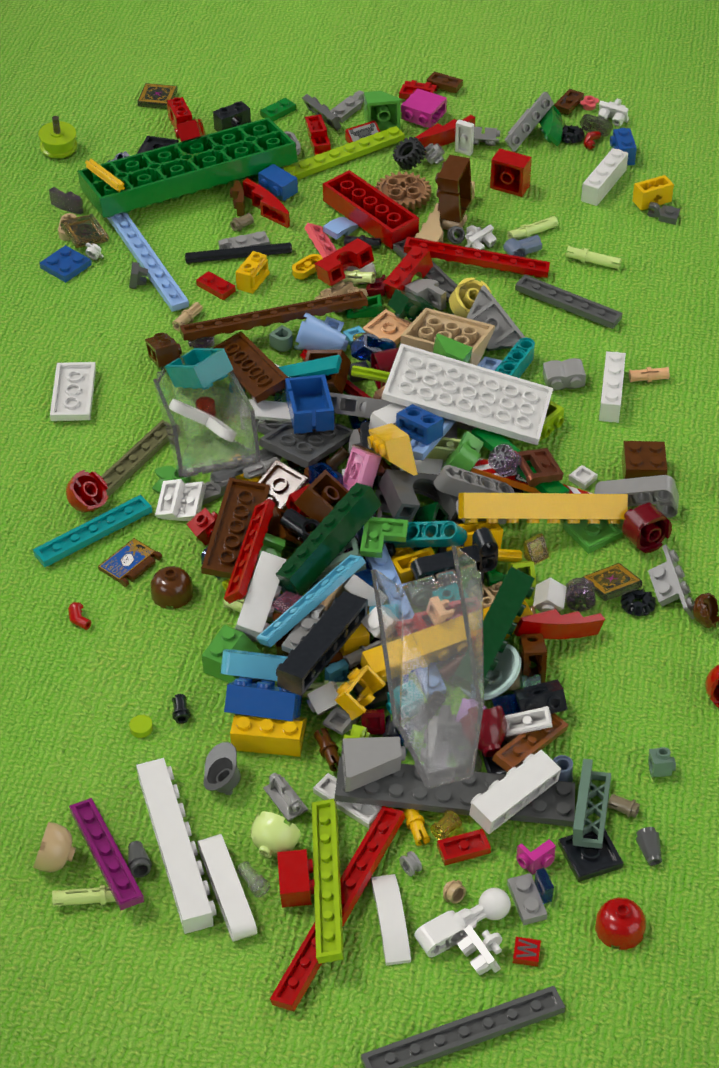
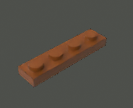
[492,713,569,772]

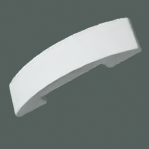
[371,874,411,966]

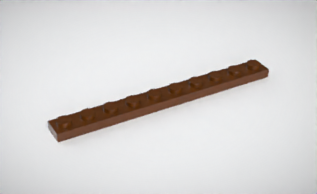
[179,291,368,341]

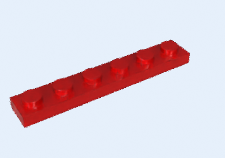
[224,498,275,604]

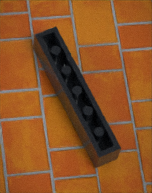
[276,591,368,696]

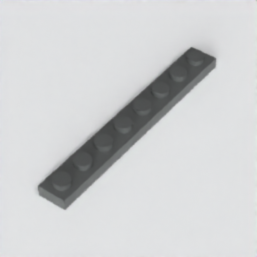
[361,986,565,1068]

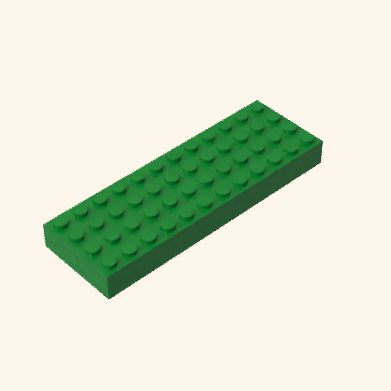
[77,117,298,218]

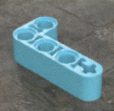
[221,649,288,681]

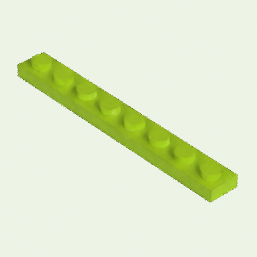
[281,126,405,180]
[312,798,344,964]

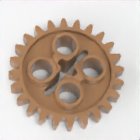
[375,171,431,211]

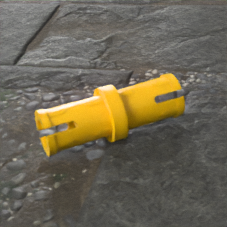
[402,808,430,846]

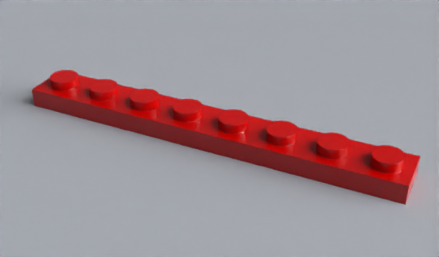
[404,237,550,278]

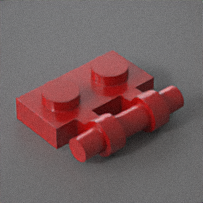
[399,80,438,100]

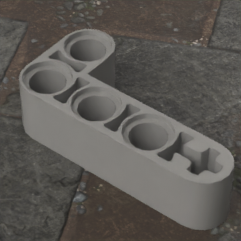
[434,465,515,524]
[594,475,679,518]

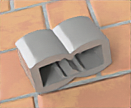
[543,358,586,390]

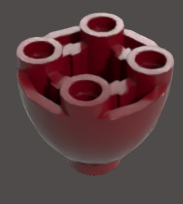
[460,706,507,757]

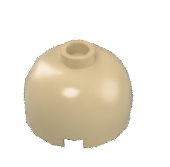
[33,822,76,872]

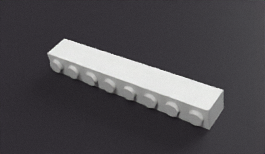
[136,758,217,934]

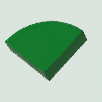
[485,569,507,586]

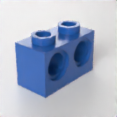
[396,404,444,446]

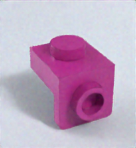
[516,839,556,875]

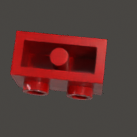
[277,849,315,908]

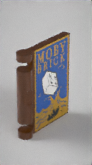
[98,538,163,587]

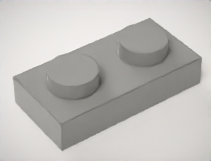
[507,873,547,925]

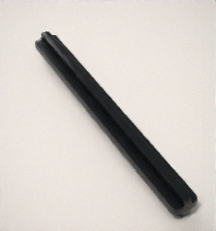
[185,242,292,263]

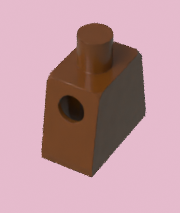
[519,633,547,686]

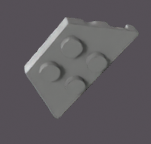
[466,285,525,352]

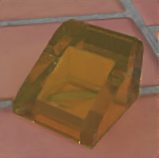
[523,533,549,565]

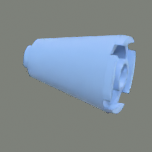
[294,313,349,352]

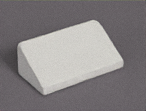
[343,574,385,607]
[505,706,552,737]

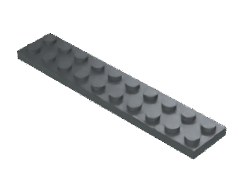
[334,757,575,827]

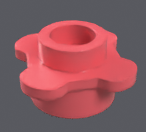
[580,96,599,111]

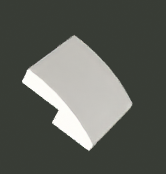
[155,479,206,521]

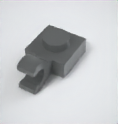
[647,202,680,225]

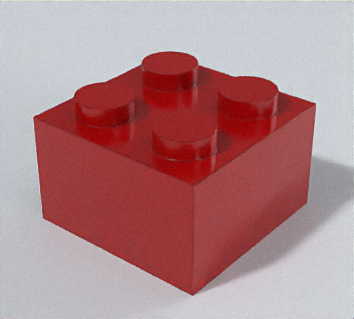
[490,148,532,197]

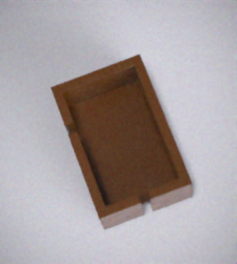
[435,155,473,223]

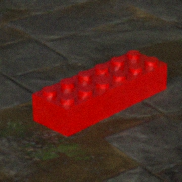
[323,170,419,250]

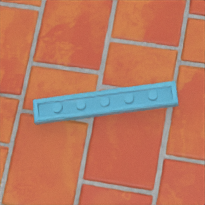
[257,554,366,647]

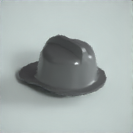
[204,742,241,795]

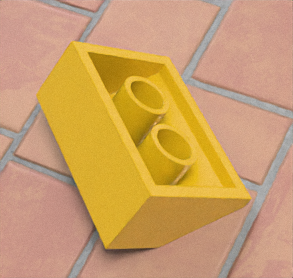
[367,423,418,476]
[230,714,307,757]

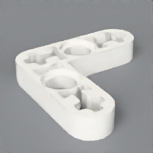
[168,399,237,442]

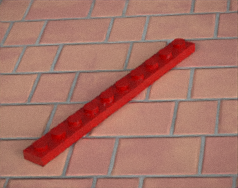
[270,806,406,1012]

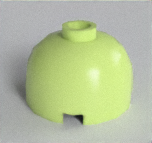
[251,811,301,858]

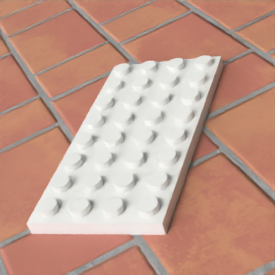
[381,343,553,445]

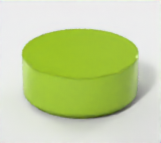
[129,715,153,738]

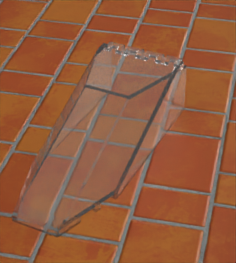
[153,356,261,477]
[371,546,484,789]

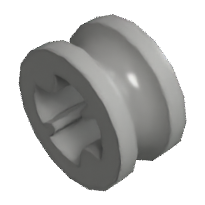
[399,851,422,876]

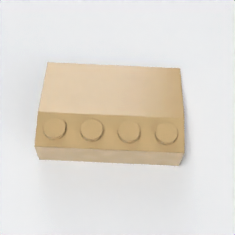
[401,308,495,366]

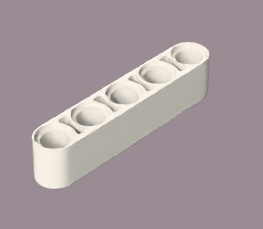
[197,834,257,942]

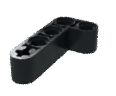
[410,527,498,587]

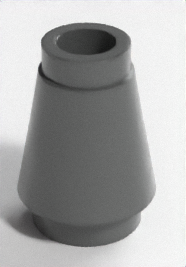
[636,827,662,866]
[128,841,152,878]

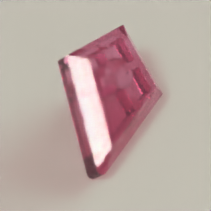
[272,591,302,613]

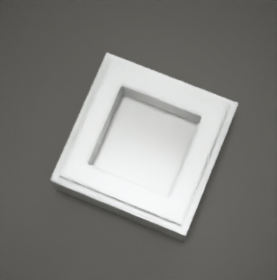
[568,465,598,490]

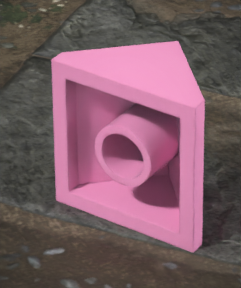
[341,447,382,490]

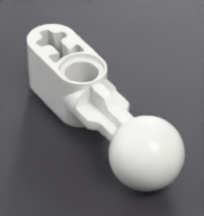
[414,888,511,957]

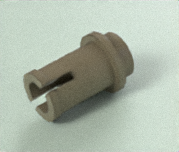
[230,213,254,231]
[607,794,640,818]

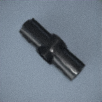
[280,508,320,542]

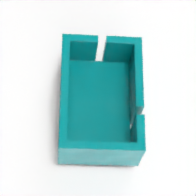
[165,348,234,390]

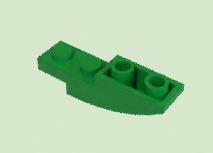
[534,100,563,146]

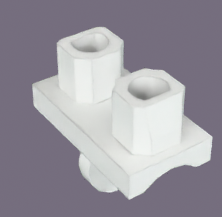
[598,98,629,127]
[465,224,497,250]
[457,925,503,976]

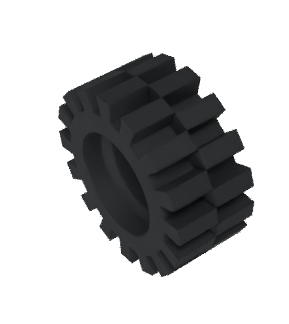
[393,137,426,170]

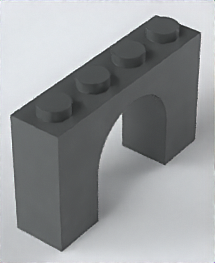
[378,469,464,524]

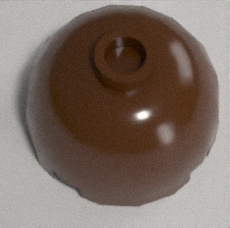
[150,566,193,609]

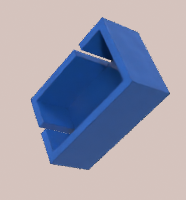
[285,374,334,434]
[224,677,303,721]

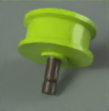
[38,116,77,158]

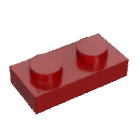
[196,271,236,300]
[437,829,491,866]

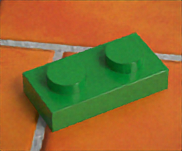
[260,97,296,121]

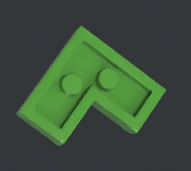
[360,517,409,558]

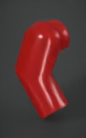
[583,131,601,150]
[68,602,92,630]

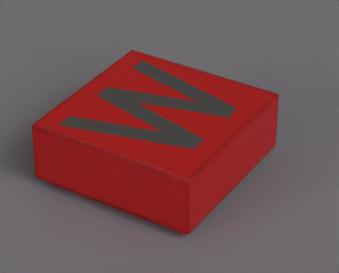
[513,937,541,967]

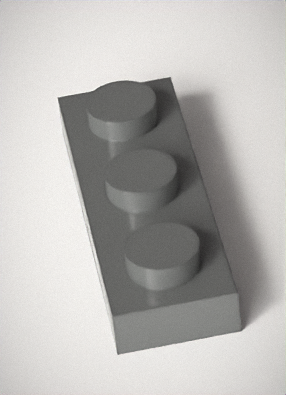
[302,94,342,131]

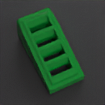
[346,294,385,319]

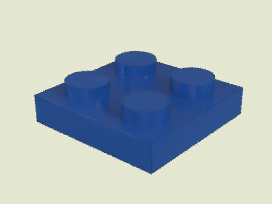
[40,245,92,283]

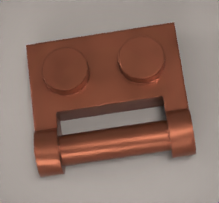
[512,448,564,487]

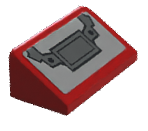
[345,121,380,143]

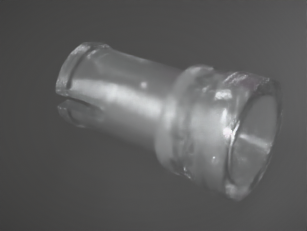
[236,861,270,897]

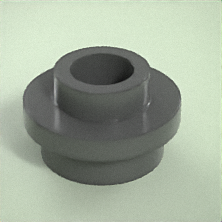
[447,226,465,244]

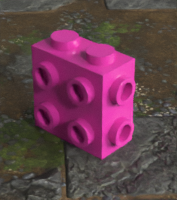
[401,89,447,128]

